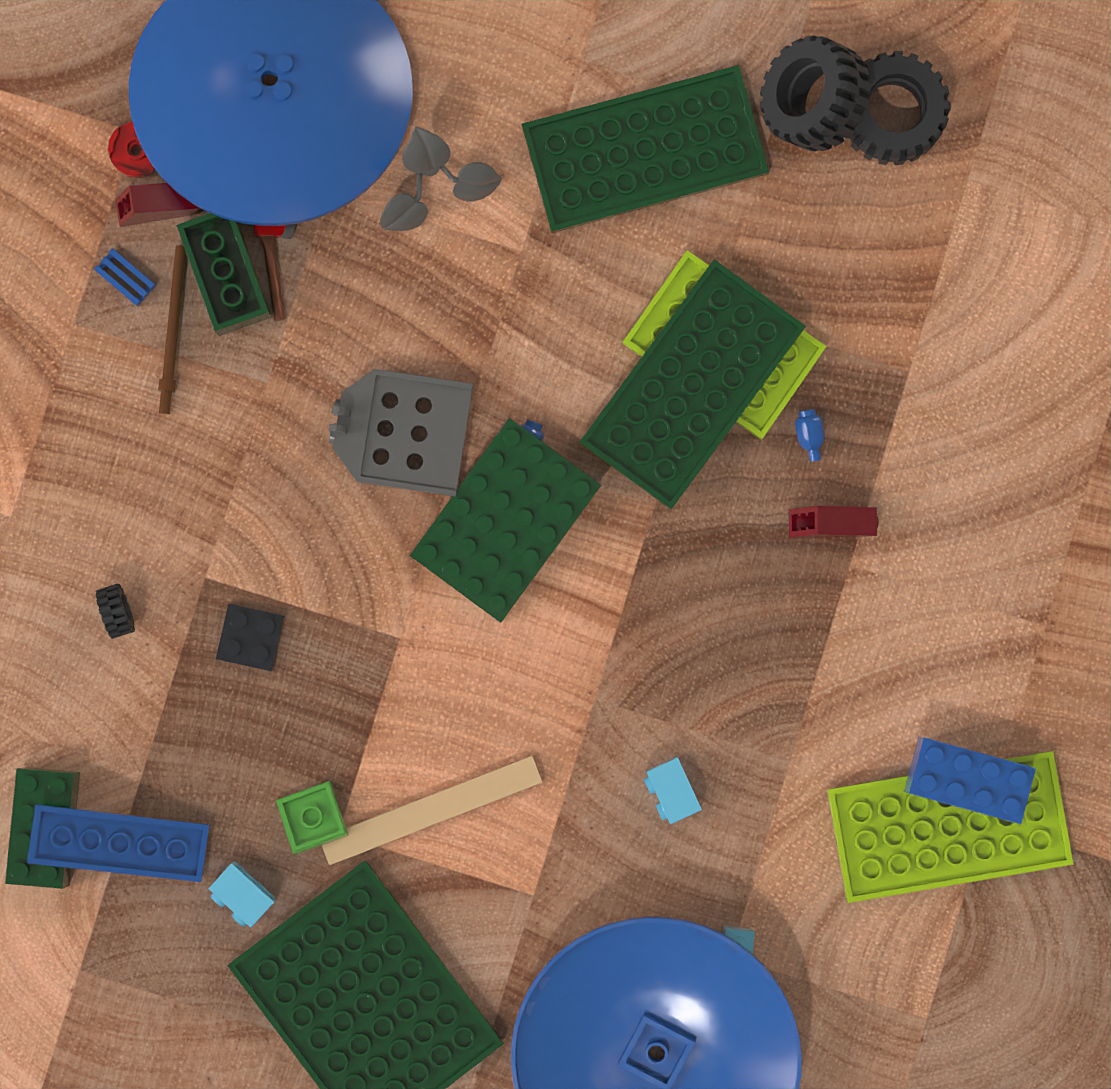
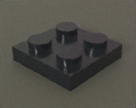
[216,604,285,671]

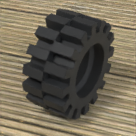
[95,583,135,639]

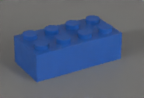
[904,737,1036,824]

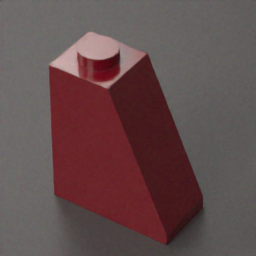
[115,183,200,227]
[789,506,879,538]

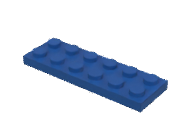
[27,804,209,882]

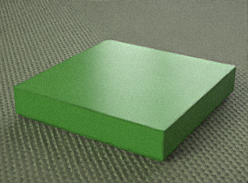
[276,781,349,855]

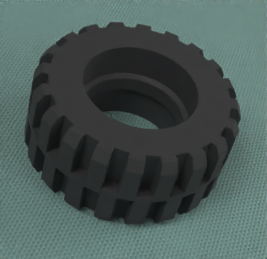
[760,35,871,152]
[845,51,951,165]

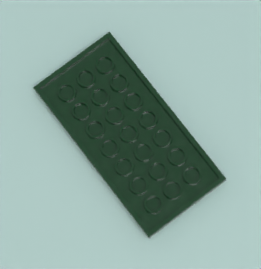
[522,65,769,234]
[579,259,806,510]

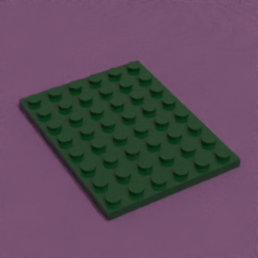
[227,859,504,1089]

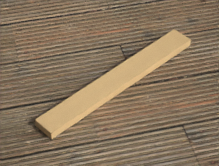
[322,755,543,865]

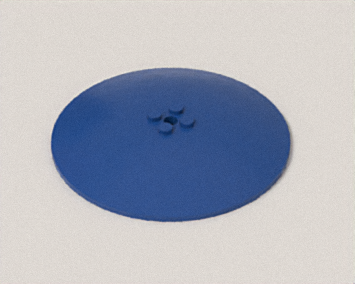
[129,0,413,226]
[511,916,802,1089]

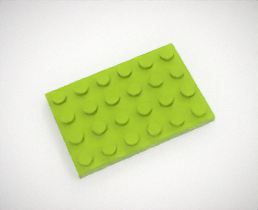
[622,250,827,440]

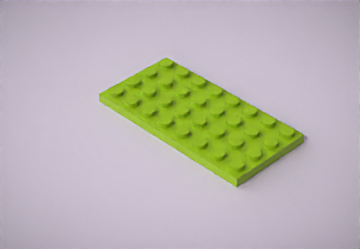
[827,751,1074,903]

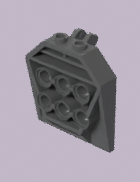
[329,369,473,497]

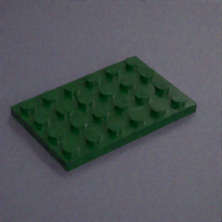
[409,418,602,623]

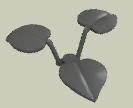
[380,127,502,231]

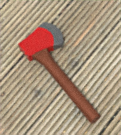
[253,224,295,321]

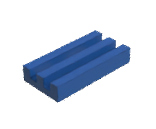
[94,248,156,307]

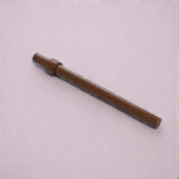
[158,245,186,415]

